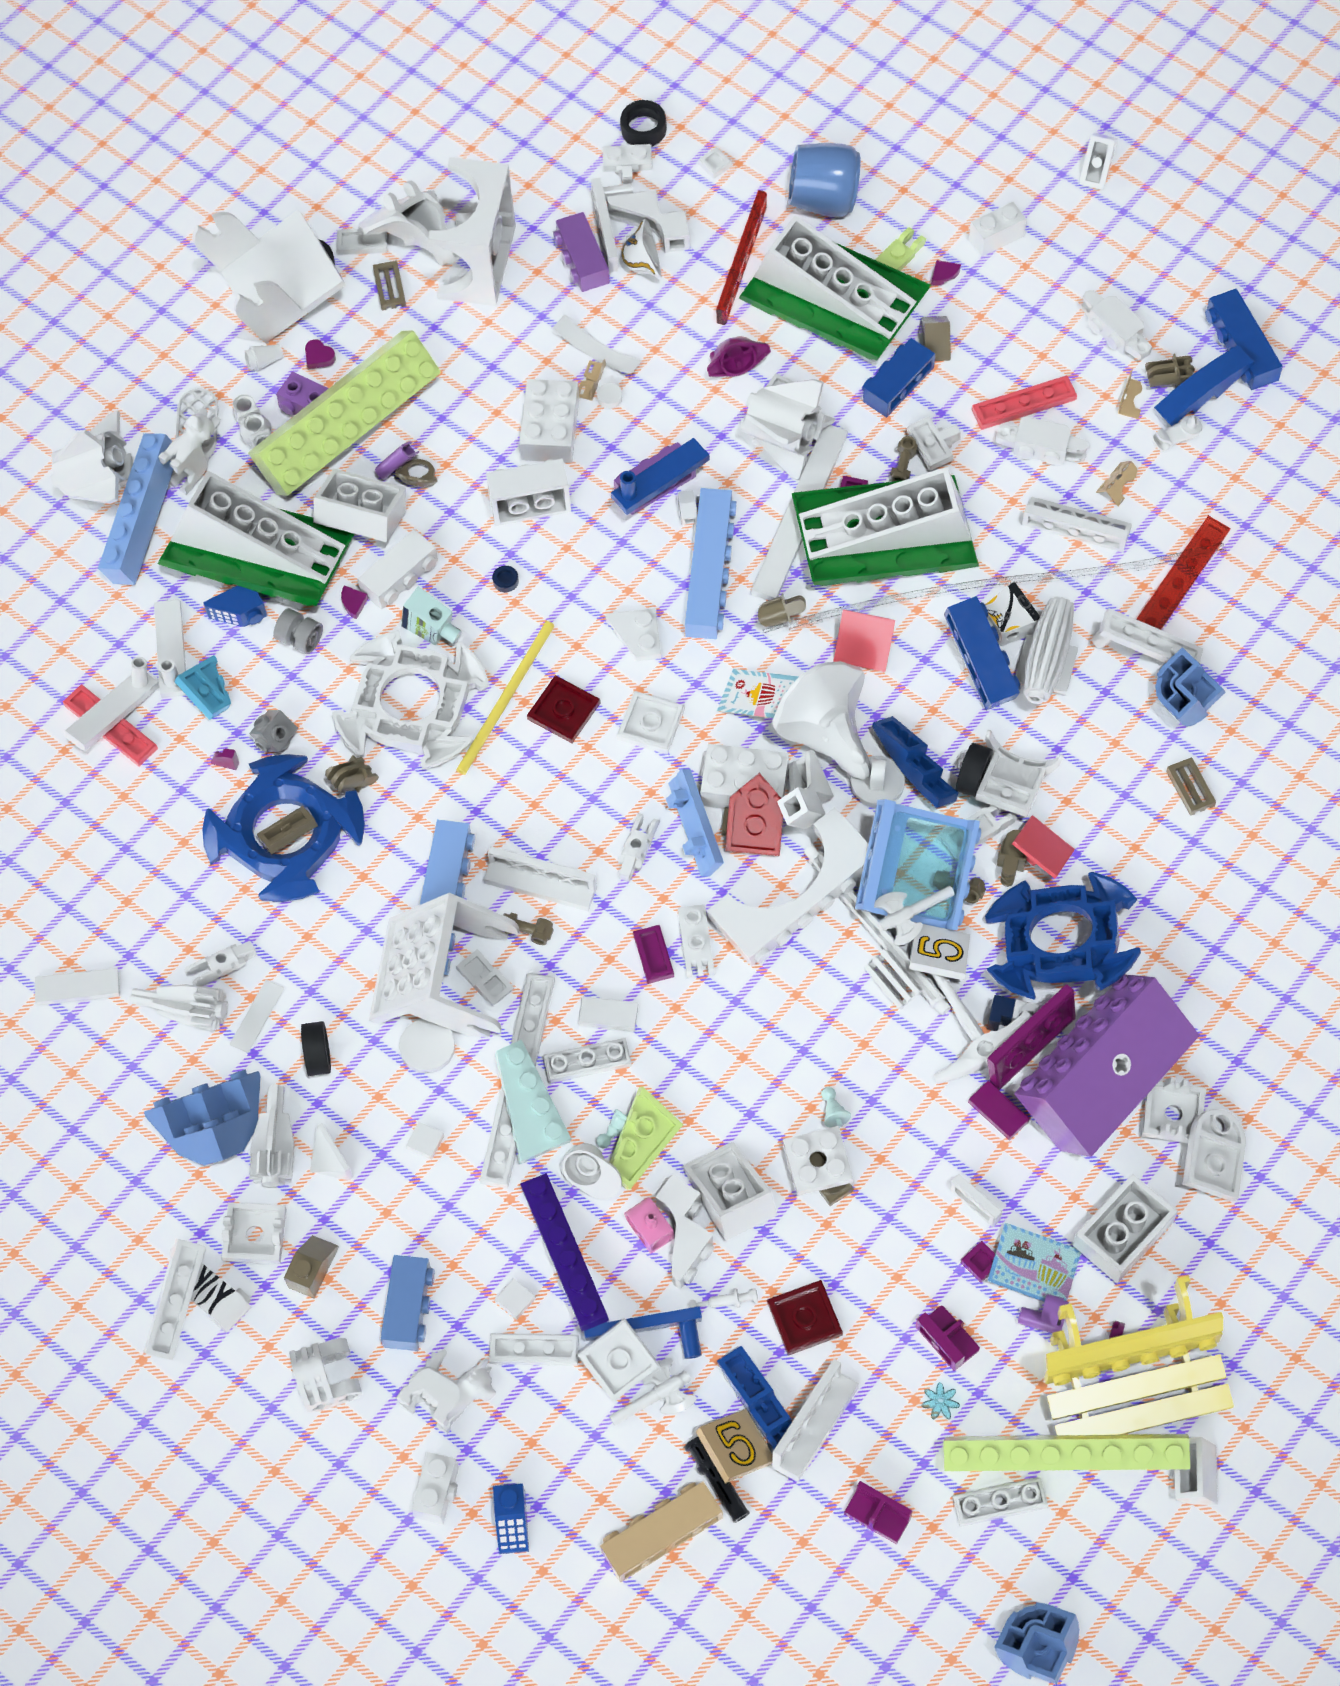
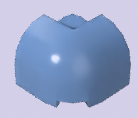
[1155,647,1226,727]
[994,1602,1080,1685]

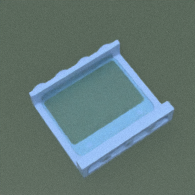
[855,799,981,930]

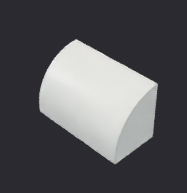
[1174,1436,1218,1505]

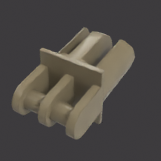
[1145,353,1195,388]
[758,593,806,627]
[325,755,379,793]
[997,830,1027,887]

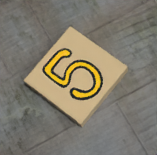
[696,1409,773,1483]

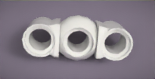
[232,394,272,449]

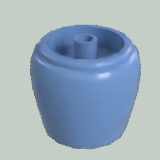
[788,143,861,217]

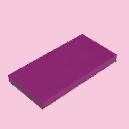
[987,984,1076,1090]

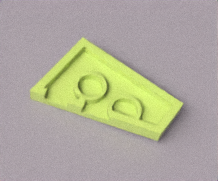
[610,1086,683,1190]

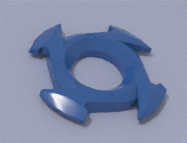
[202,754,365,902]
[985,872,1141,1000]

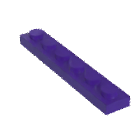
[520,1173,609,1332]

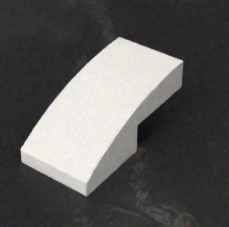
[456,948,514,1006]

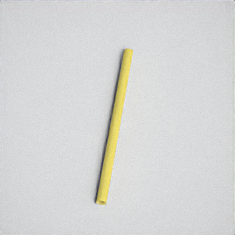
[456,621,555,775]

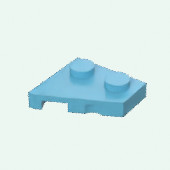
[174,655,231,720]

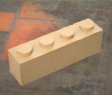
[600,1481,723,1583]

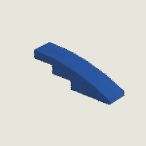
[1154,345,1255,426]
[872,716,959,808]
[717,1345,792,1451]

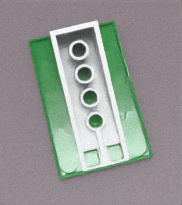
[738,215,931,361]
[791,467,980,586]
[157,470,354,606]

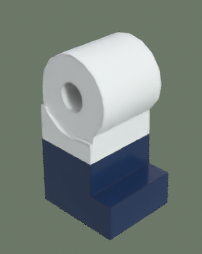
[987,994,1040,1031]

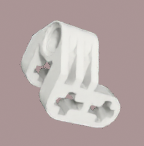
[289,1338,363,1413]

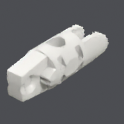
[618,813,661,882]
[184,941,257,987]

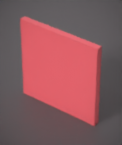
[833,609,896,672]
[1012,815,1075,879]

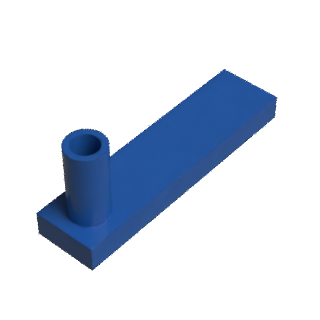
[611,438,710,515]
[584,1306,702,1359]

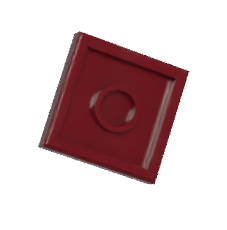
[526,675,601,744]
[767,1280,843,1356]

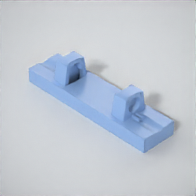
[666,769,724,877]

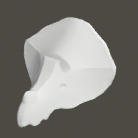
[358,180,461,266]
[773,661,871,780]

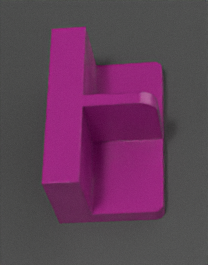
[915,1305,980,1372]
[844,1481,913,1545]

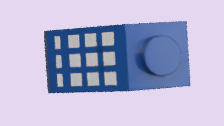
[203,585,268,627]
[493,1483,529,1555]

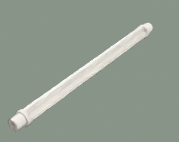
[804,845,951,1015]

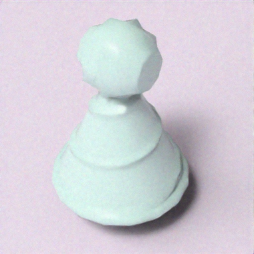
[821,1086,851,1128]
[596,1109,629,1149]

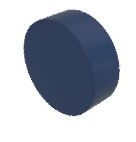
[492,565,519,593]

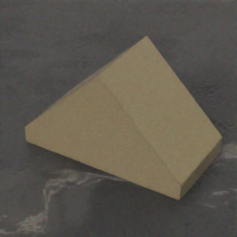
[921,316,951,362]

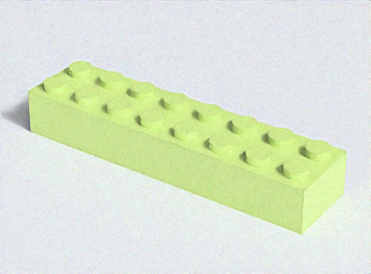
[248,330,442,496]

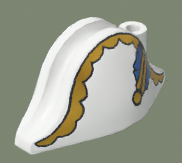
[621,219,662,279]

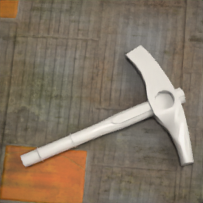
[931,974,1032,1084]

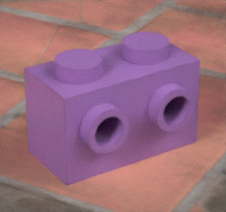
[276,371,329,415]

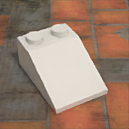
[683,1141,778,1241]

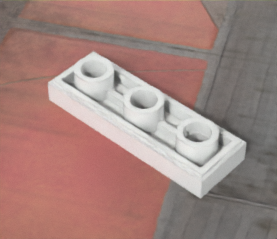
[543,1037,632,1084]
[952,1477,1049,1527]

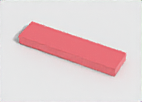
[972,375,1077,430]
[63,684,158,767]

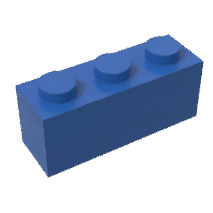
[862,338,935,418]

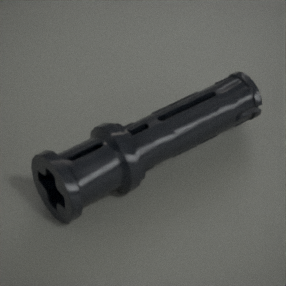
[684,1436,750,1523]

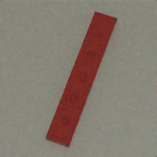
[716,190,767,326]
[1136,515,1231,630]

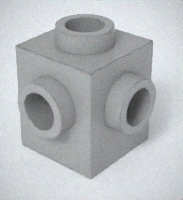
[249,710,298,752]

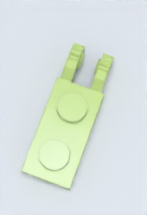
[875,227,926,271]

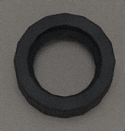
[620,100,667,147]
[955,742,993,798]
[301,1021,331,1076]

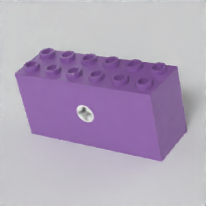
[1014,974,1200,1157]

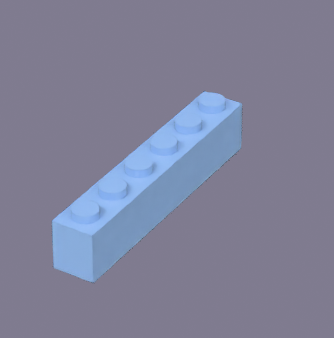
[98,433,174,585]
[685,488,737,640]
[420,819,475,983]

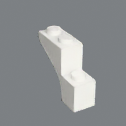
[607,190,690,253]
[777,749,834,829]
[655,1175,715,1290]

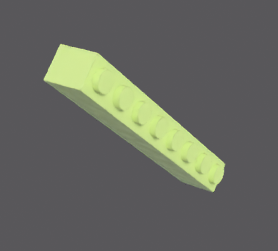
[943,1434,1190,1471]

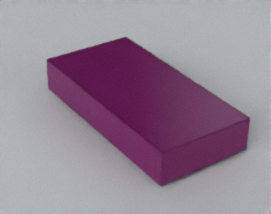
[633,924,674,984]
[968,1081,1030,1141]

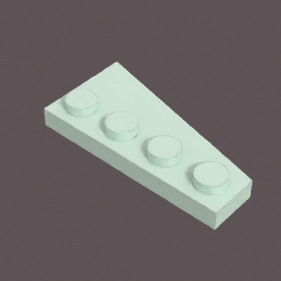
[495,1040,572,1165]

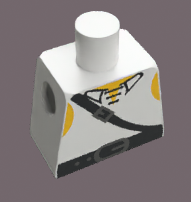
[985,581,1040,645]

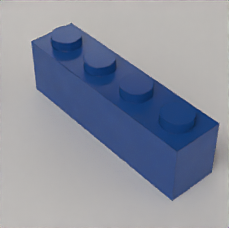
[1205,288,1283,391]
[944,596,1021,711]

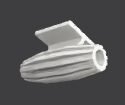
[1016,596,1079,704]

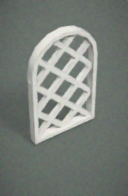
[175,388,219,446]

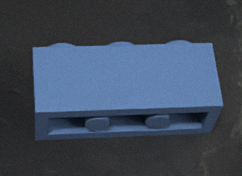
[380,1255,435,1351]

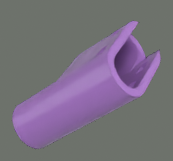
[375,441,419,479]
[1017,1294,1069,1333]

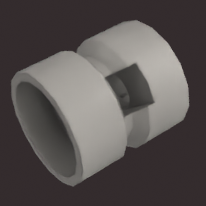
[273,608,323,654]

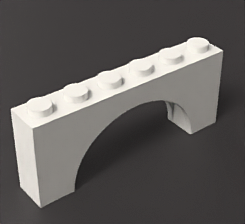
[707,807,868,967]

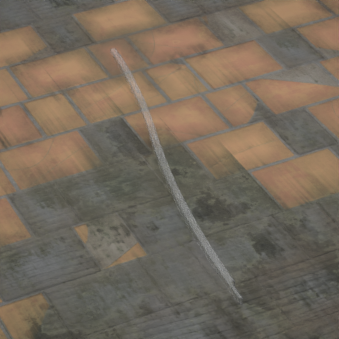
[762,543,1226,638]

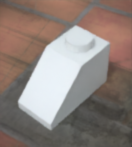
[1079,132,1118,190]

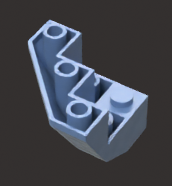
[144,1069,261,1166]

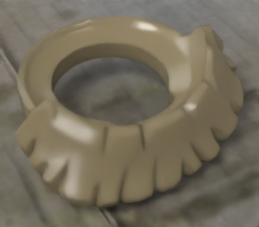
[395,459,438,487]

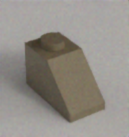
[284,1235,339,1299]

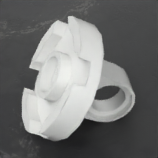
[850,755,905,809]

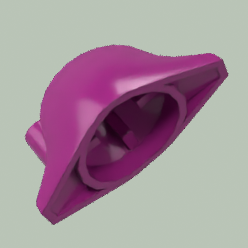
[706,336,771,377]

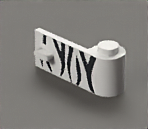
[191,1262,252,1333]

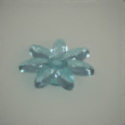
[921,1382,960,1420]

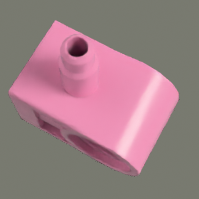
[624,1197,674,1254]

